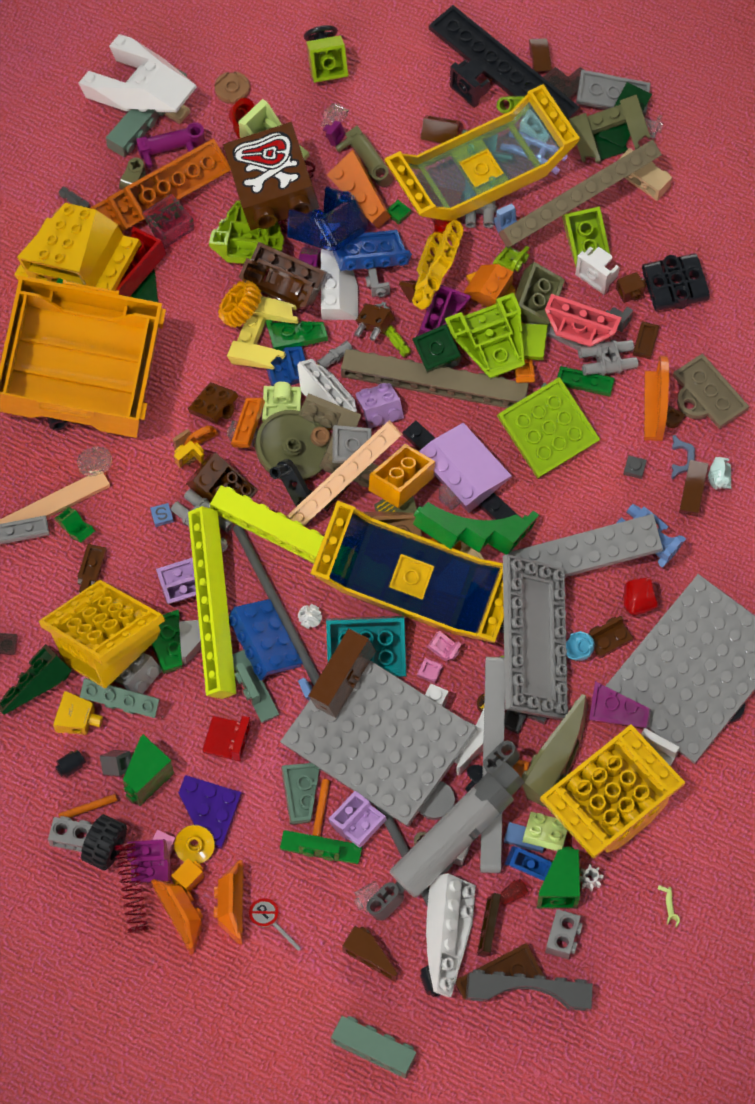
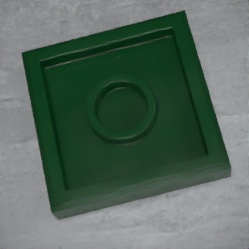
[412,324,461,373]

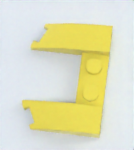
[227,296,299,369]

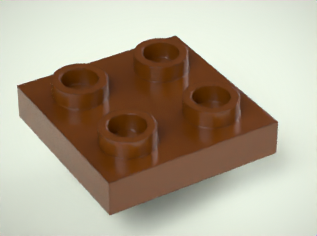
[187,382,239,423]

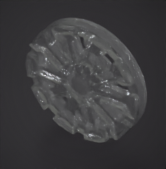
[77,446,112,476]

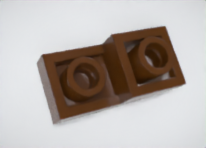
[529,38,552,73]

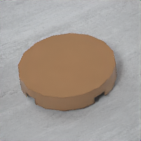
[215,72,250,104]

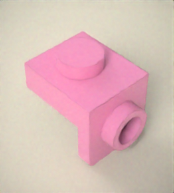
[427,631,462,661]

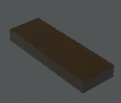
[477,893,501,957]

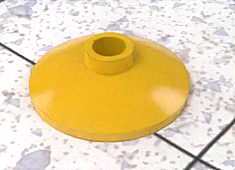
[174,825,215,864]

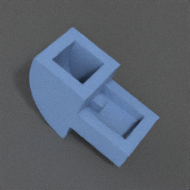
[493,203,517,233]

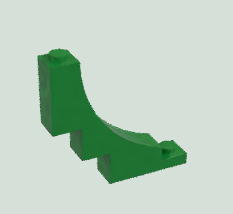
[413,502,539,555]

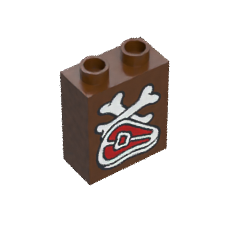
[223,121,320,230]

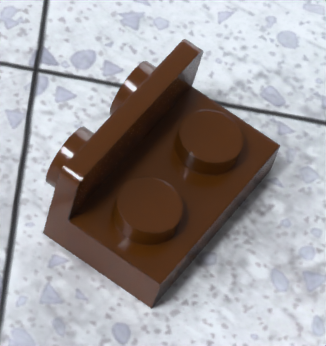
[589,616,633,659]

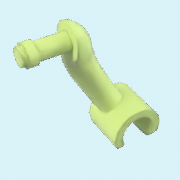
[658,885,680,928]

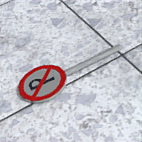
[249,898,301,951]

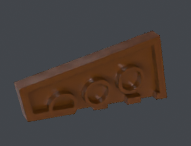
[455,943,544,1000]

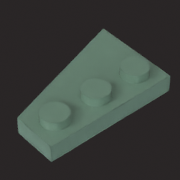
[281,763,319,824]

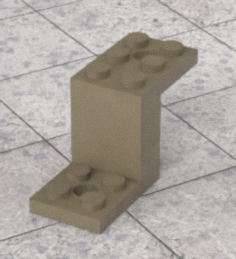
[299,393,378,487]

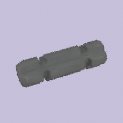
[59,187,91,208]

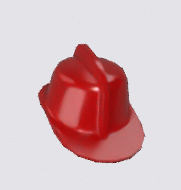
[229,98,255,139]

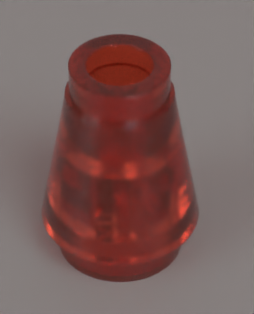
[500,878,529,906]

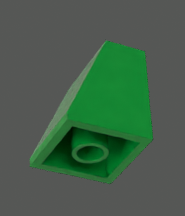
[537,847,580,909]

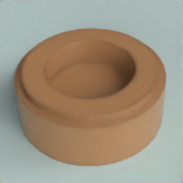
[310,427,330,447]

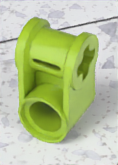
[496,96,528,116]

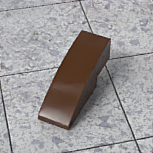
[679,460,708,517]

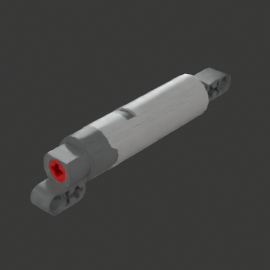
[366,740,525,921]

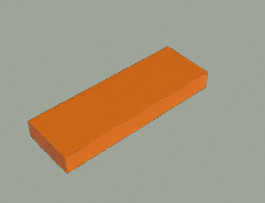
[231,398,265,448]

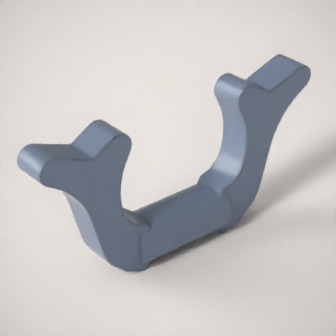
[671,435,695,479]

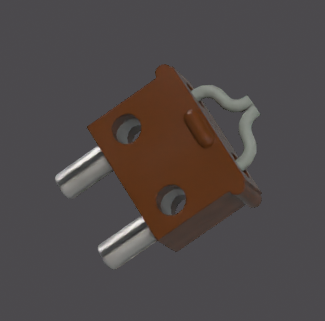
[354,302,395,341]

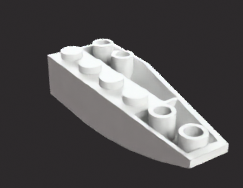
[426,873,476,998]

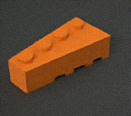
[327,150,391,229]

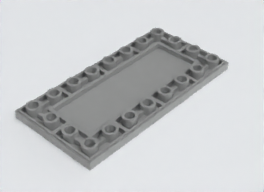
[503,554,568,721]

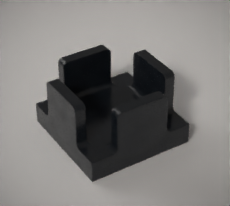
[450,60,490,108]

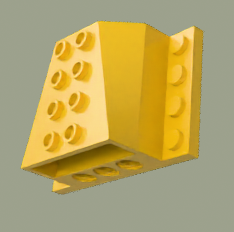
[14,203,141,291]
[38,580,165,689]
[540,724,685,859]

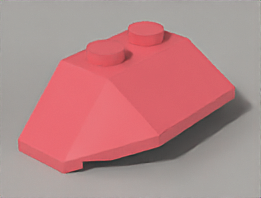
[545,294,621,347]

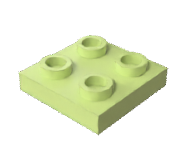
[262,382,301,423]
[522,812,568,851]

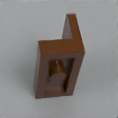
[421,115,461,143]

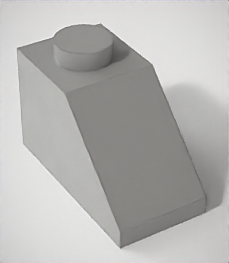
[179,620,201,665]

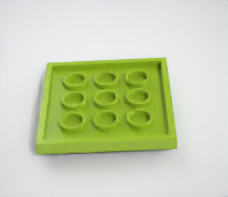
[497,377,600,479]

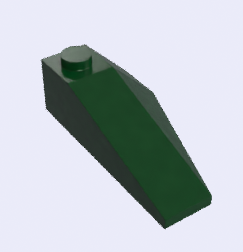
[0,644,72,715]

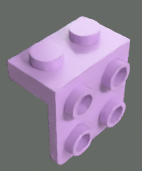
[355,383,404,428]

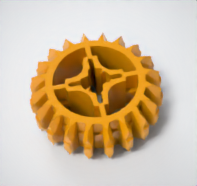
[218,280,262,328]

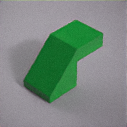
[54,507,95,543]

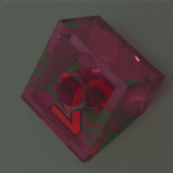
[142,194,194,248]

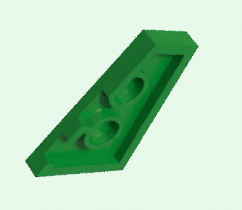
[266,320,328,351]
[151,609,182,674]

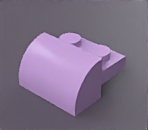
[156,558,196,605]
[328,791,387,848]

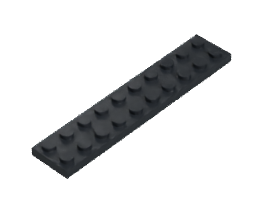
[429,5,580,121]

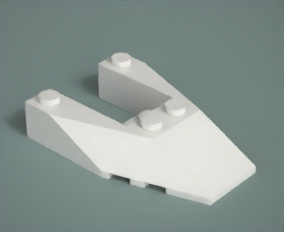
[79,34,197,112]

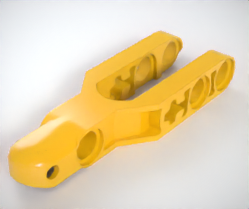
[412,220,463,310]

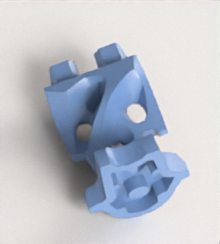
[616,504,686,568]

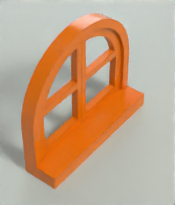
[644,356,669,441]

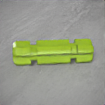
[385,325,411,357]

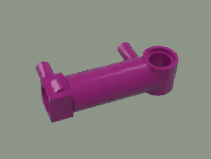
[136,122,205,168]

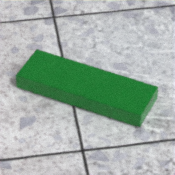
[557,366,615,397]

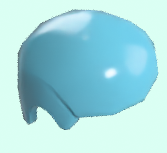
[566,631,595,661]

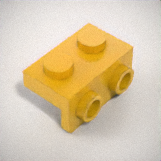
[174,441,204,468]

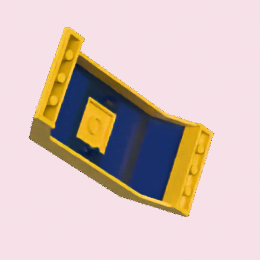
[310,501,504,643]

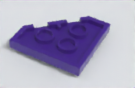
[178,775,242,849]

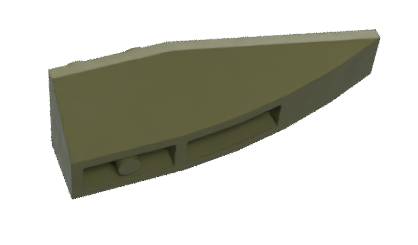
[521,694,588,808]

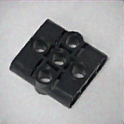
[642,253,710,311]

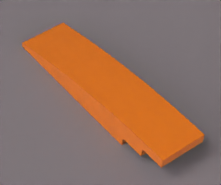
[90,138,231,232]

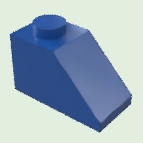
[504,846,552,881]

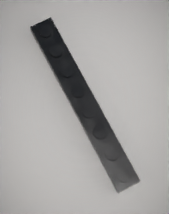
[402,421,516,520]

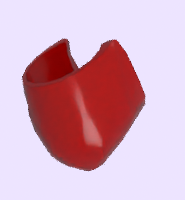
[623,577,658,615]

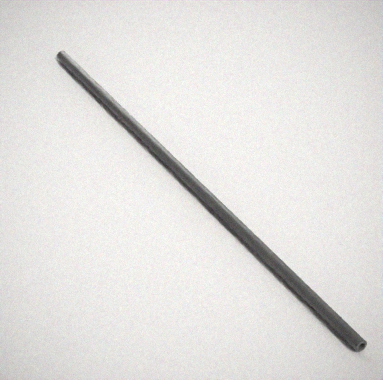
[233,525,429,907]

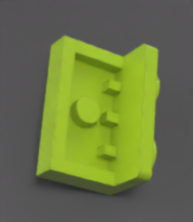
[493,246,530,272]

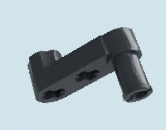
[270,459,313,507]

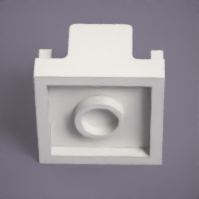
[575,247,620,295]

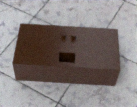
[308,628,376,718]

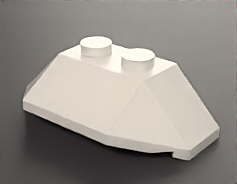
[298,359,357,412]

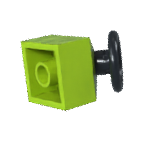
[303,25,348,83]

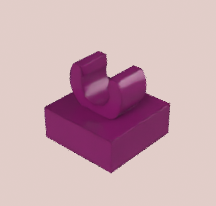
[322,121,345,147]

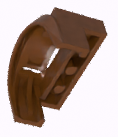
[239,242,327,309]

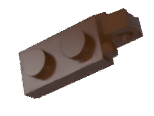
[77,544,107,593]

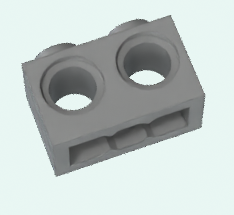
[48,816,92,852]
[545,909,583,960]

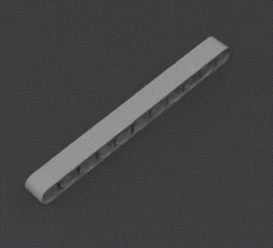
[480,657,505,873]

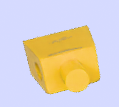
[53,691,103,735]

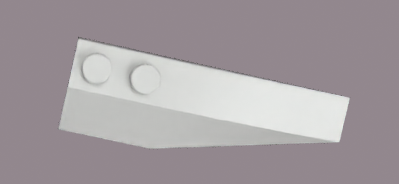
[321,224,358,320]

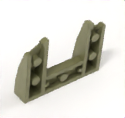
[569,95,651,163]

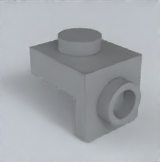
[365,268,390,297]

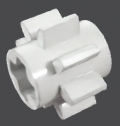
[298,604,322,629]
[579,865,604,892]

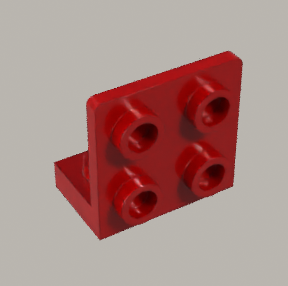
[202,716,251,762]

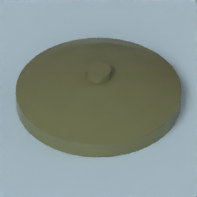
[255,410,330,482]

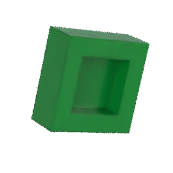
[387,200,411,225]

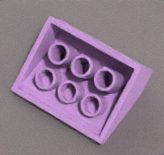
[419,423,512,513]

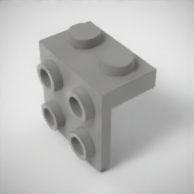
[114,653,162,694]

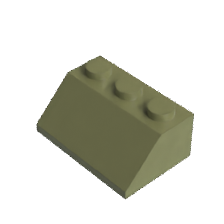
[515,262,565,325]

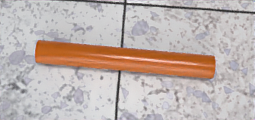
[312,779,330,837]
[58,794,117,818]

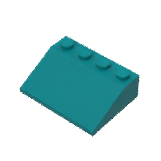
[326,616,406,676]

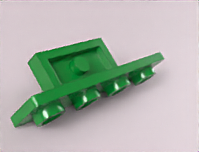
[280,830,362,864]

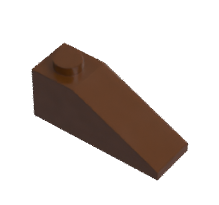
[342,926,397,982]

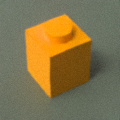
[171,859,204,892]

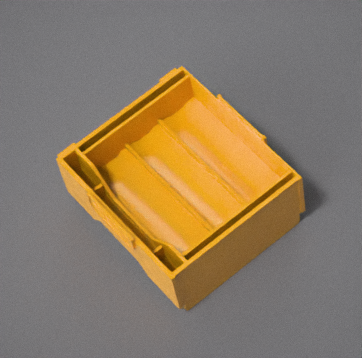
[0,275,166,438]

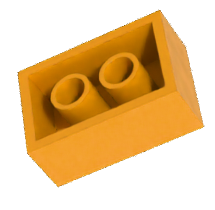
[369,444,435,508]

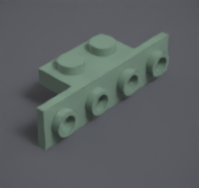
[233,650,279,723]
[80,678,160,718]

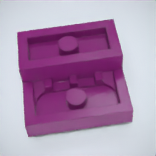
[127,839,172,883]

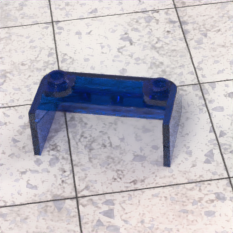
[287,186,369,251]

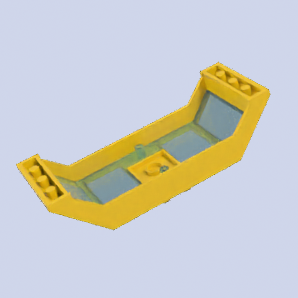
[384,84,580,221]

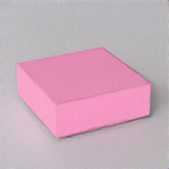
[417,658,443,684]

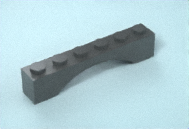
[466,970,593,1011]

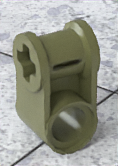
[119,157,146,190]

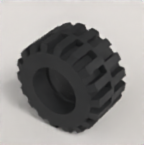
[81,814,127,871]

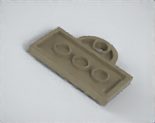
[673,353,749,429]

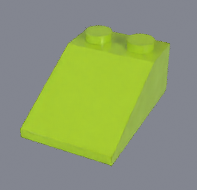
[562,206,610,267]

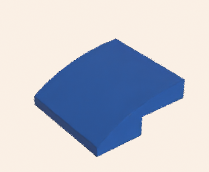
[267,346,305,386]

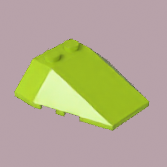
[209,200,284,264]
[445,293,525,379]

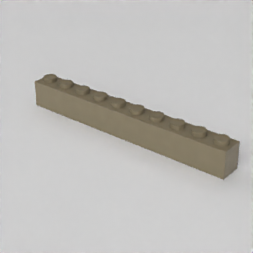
[498,139,662,249]
[341,349,528,408]

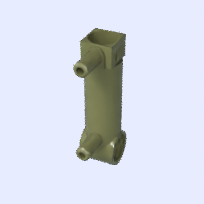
[335,125,393,187]

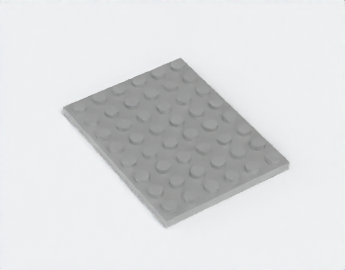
[606,574,755,764]
[280,661,477,827]

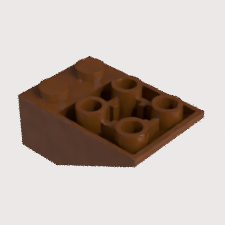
[186,452,257,503]

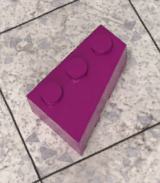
[417,285,471,336]

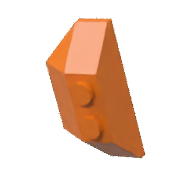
[214,860,244,944]
[151,879,203,955]

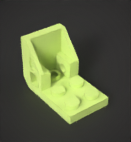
[239,99,310,160]

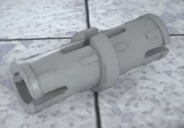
[316,340,353,369]

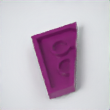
[589,681,651,729]

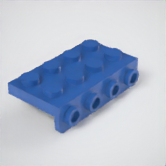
[328,230,412,271]
[229,599,303,680]

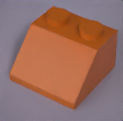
[463,264,514,307]

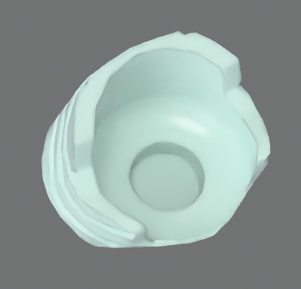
[708,457,731,490]

